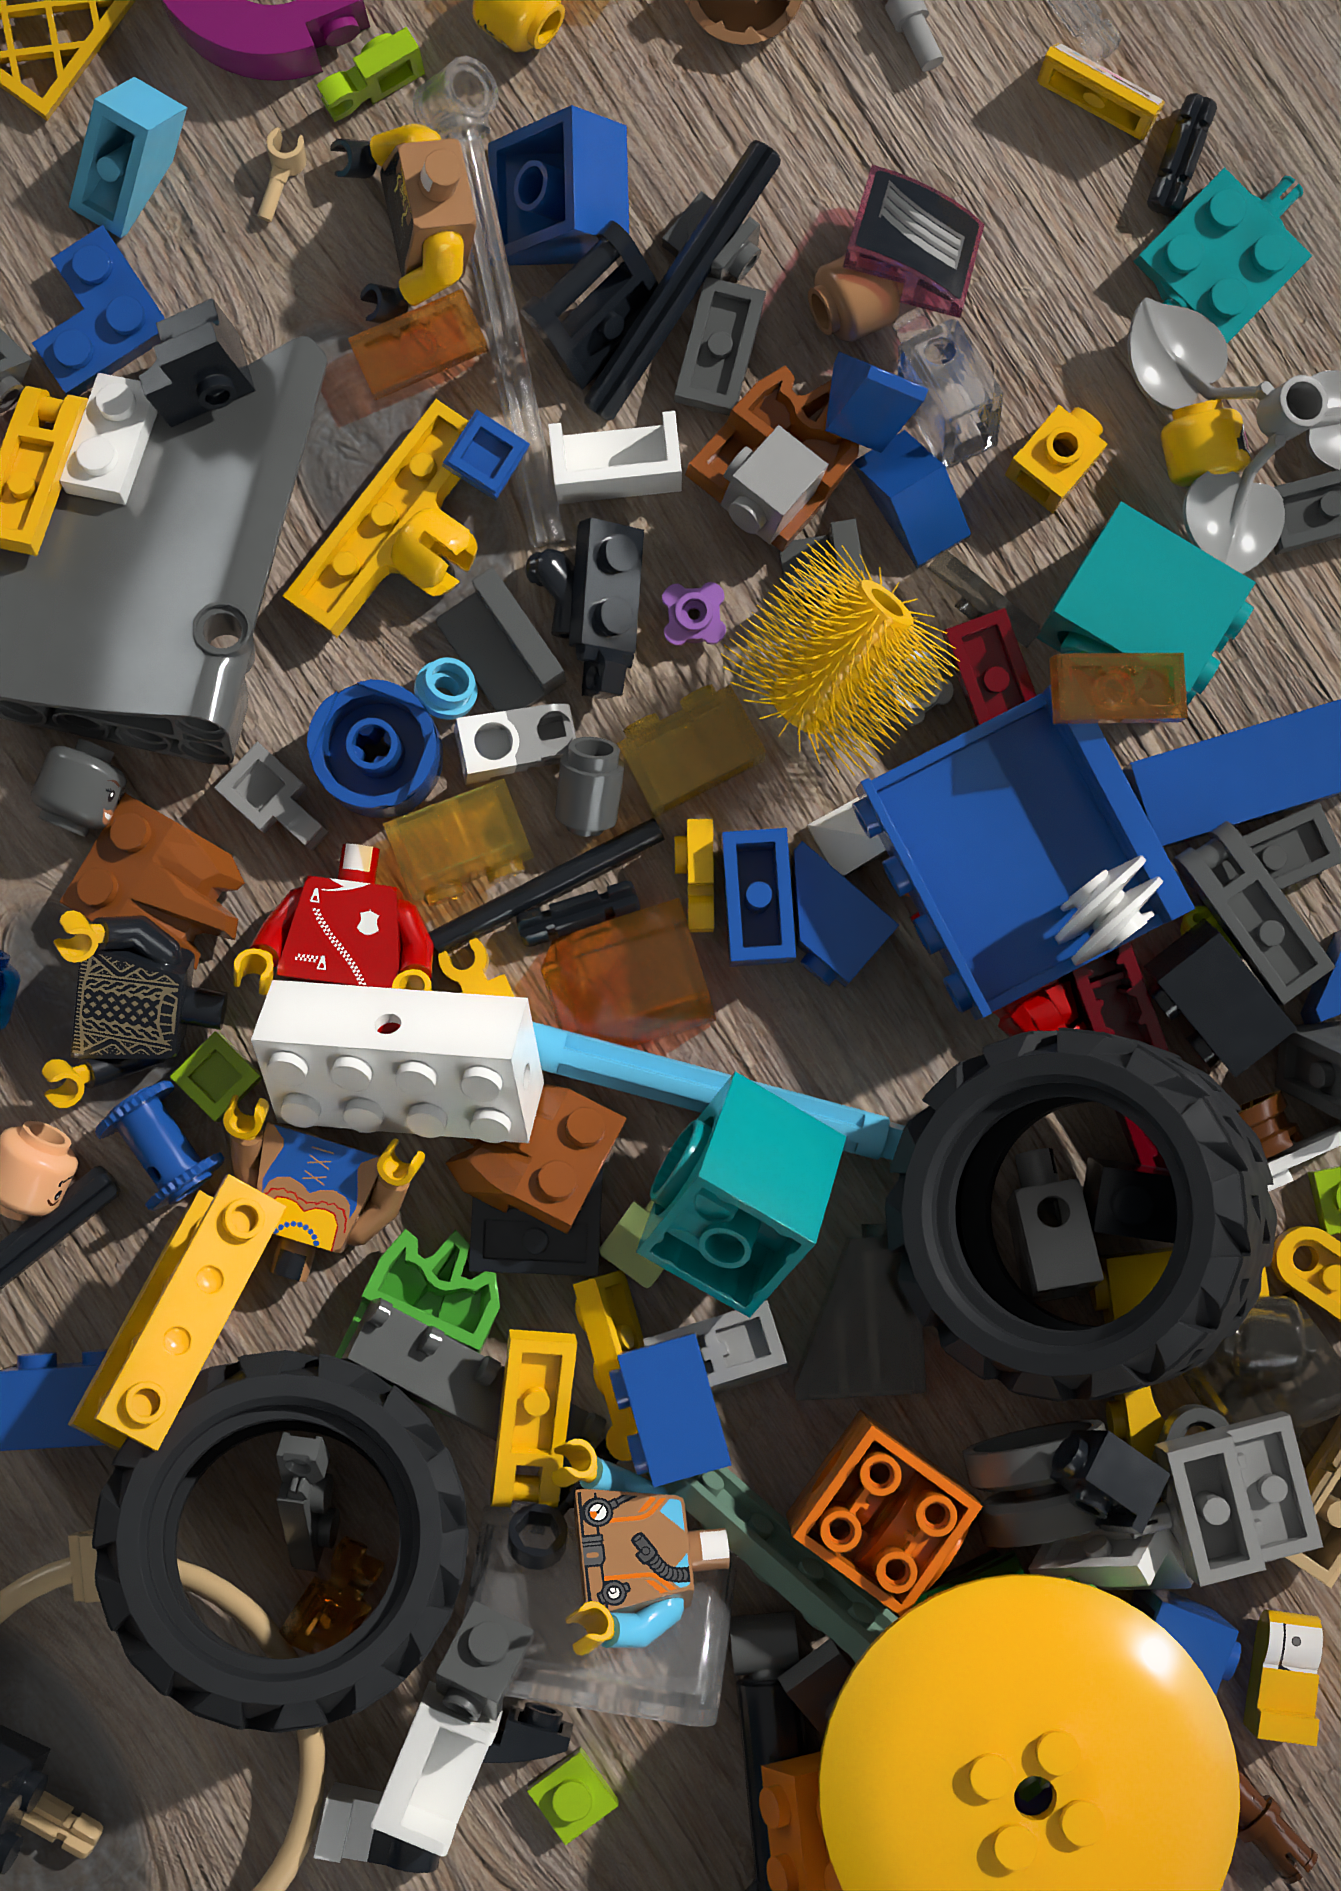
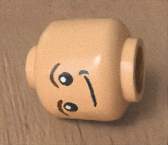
[0,1121,78,1221]

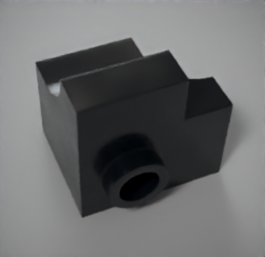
[139,298,256,428]

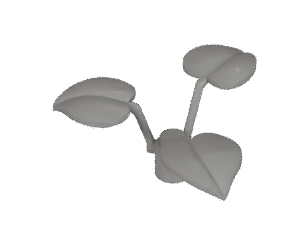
[1127,297,1341,574]

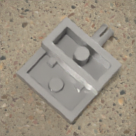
[1130,1411,1323,1587]

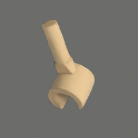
[257,127,307,222]

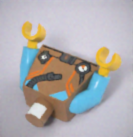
[552,1438,730,1656]

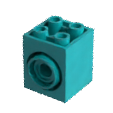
[1035,501,1256,715]
[636,1071,847,1318]

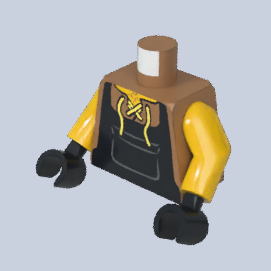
[330,124,476,326]

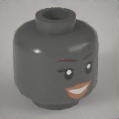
[31,738,127,838]

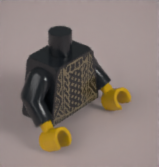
[42,910,228,1108]

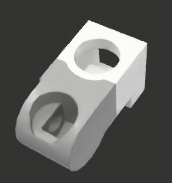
[454,703,577,785]

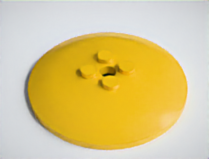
[819,1574,1240,1891]

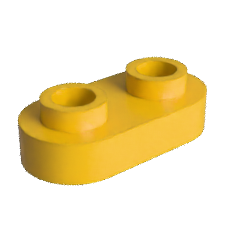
[1271,1226,1341,1323]

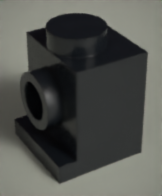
[1050,1430,1170,1535]

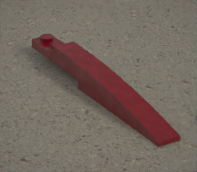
[941,608,1169,1169]

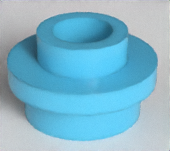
[414,657,478,720]

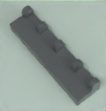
[341,1298,606,1468]

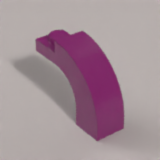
[161,0,370,81]

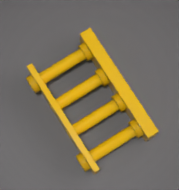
[67,1174,287,1451]

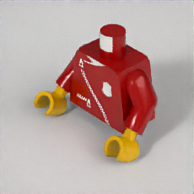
[233,843,434,995]

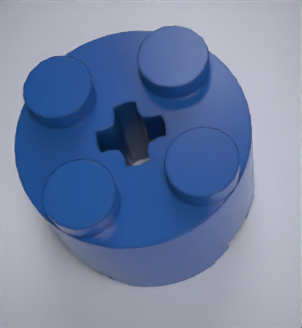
[307,679,444,818]

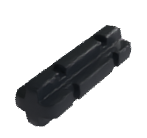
[1147,93,1217,217]
[516,881,640,947]

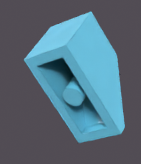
[68,77,187,238]

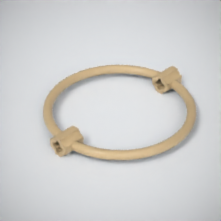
[0,1529,326,1891]

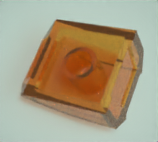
[541,898,717,1048]

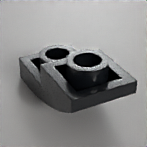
[482,1702,573,1763]

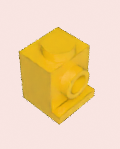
[1005,405,1108,514]

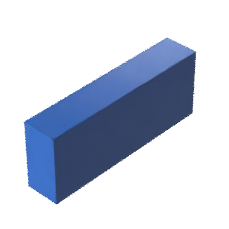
[1122,699,1341,848]

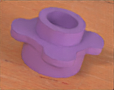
[662,582,726,646]

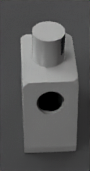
[1006,1148,1104,1303]

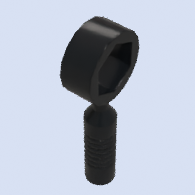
[507,1438,619,1570]

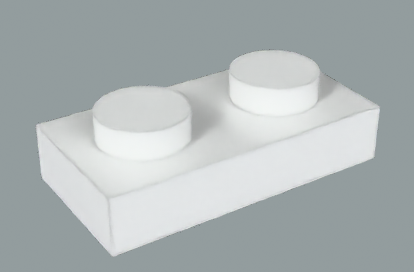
[60,373,158,505]

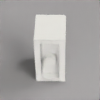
[548,411,682,504]
[370,1681,503,1857]

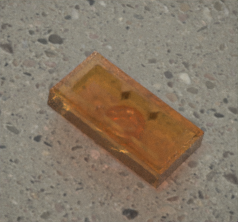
[348,289,489,401]
[1049,653,1188,724]

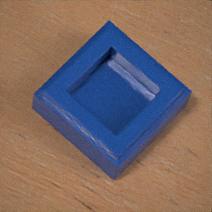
[442,409,530,501]

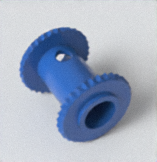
[95,1081,225,1211]

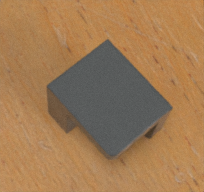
[779,519,866,605]

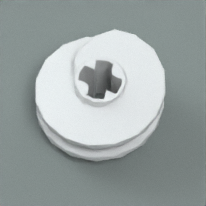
[1054,855,1163,966]

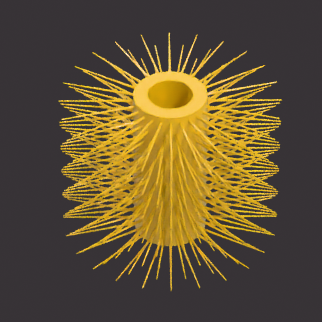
[721,540,960,776]

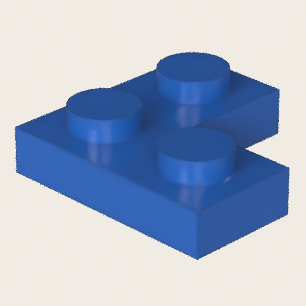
[32,225,165,396]

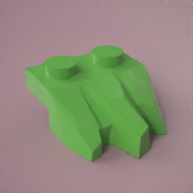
[335,1229,500,1418]

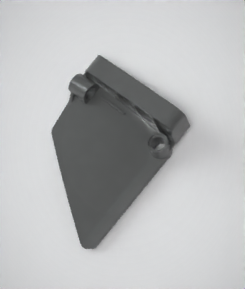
[0,336,328,765]

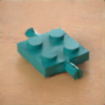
[1133,167,1313,344]

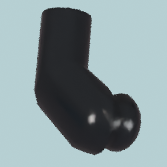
[525,548,574,639]

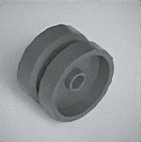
[962,1420,1106,1548]

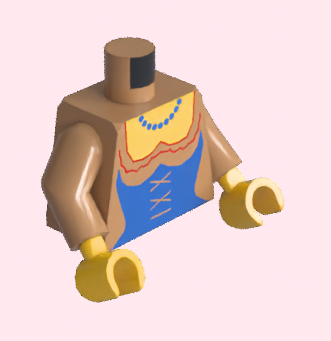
[223,1095,425,1282]

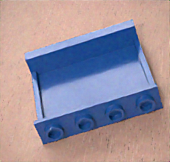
[852,674,1195,1020]

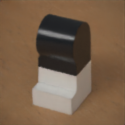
[314,1782,440,1873]

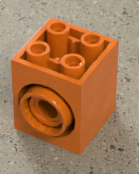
[786,1409,983,1616]

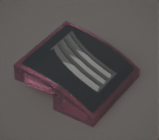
[843,164,985,318]

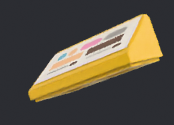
[1037,43,1165,140]

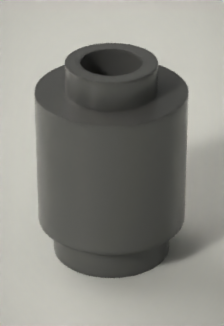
[555,737,624,837]

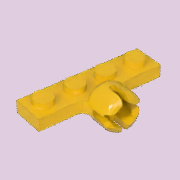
[283,399,478,638]

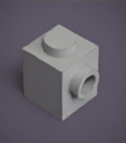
[720,425,829,545]

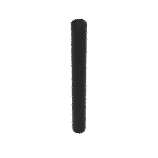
[429,817,665,953]

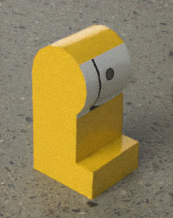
[1243,1609,1323,1746]

